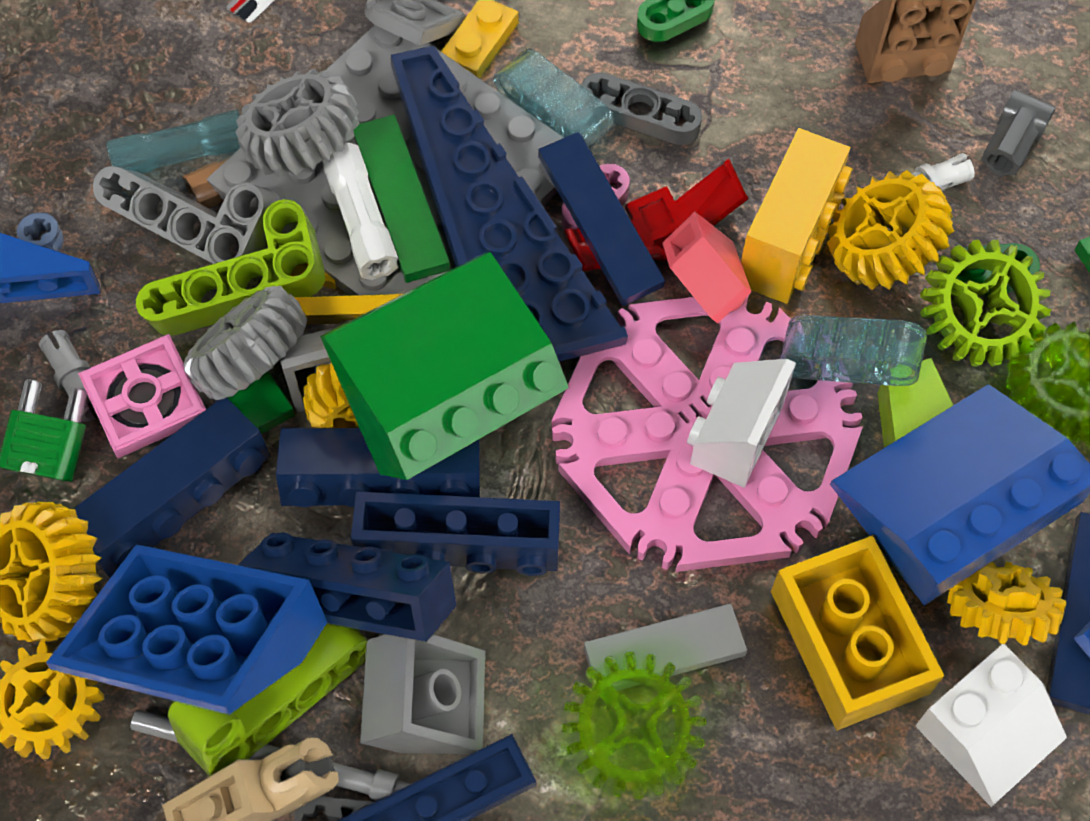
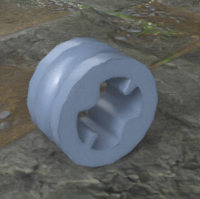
[17,212,64,252]

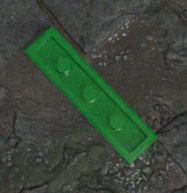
[353,114,450,283]

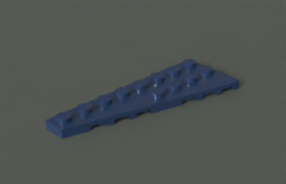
[390,45,628,362]

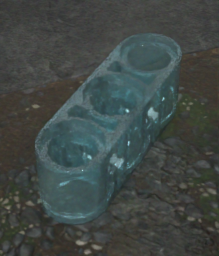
[493,48,616,149]
[779,315,927,386]

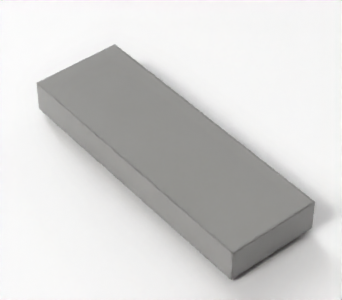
[584,603,748,696]

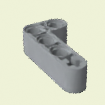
[93,166,281,264]

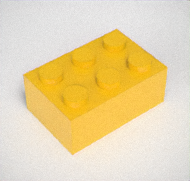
[741,128,853,304]
[771,535,944,731]

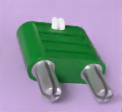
[0,379,88,483]

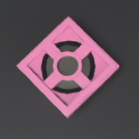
[78,334,206,459]

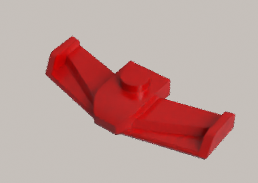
[563,158,749,272]

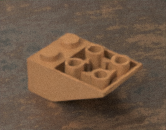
[855,0,976,83]

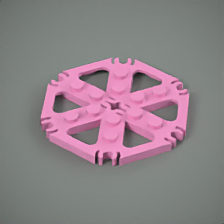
[552,295,863,572]

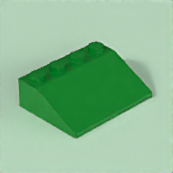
[320,252,569,480]

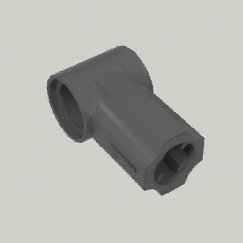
[981,88,1056,177]

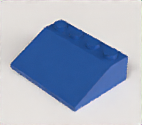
[830,384,1090,606]
[46,544,327,714]

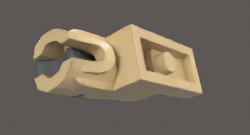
[162,738,339,821]

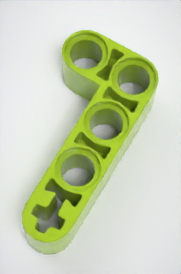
[136,199,325,336]
[168,623,368,776]

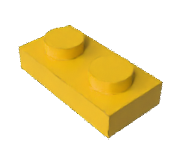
[441,0,519,78]

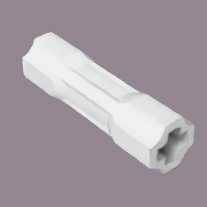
[323,142,399,280]

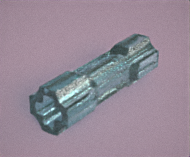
[106,109,241,174]

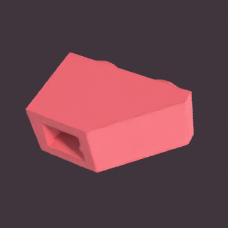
[662,212,752,323]

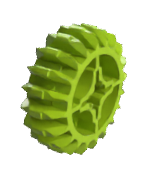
[920,240,1051,367]

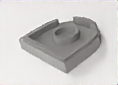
[364,0,467,46]

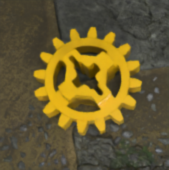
[947,562,1066,646]
[0,642,105,760]

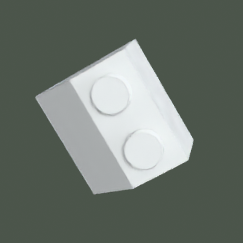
[687,359,796,488]
[916,644,1067,807]

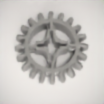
[235,69,360,177]
[183,286,308,400]

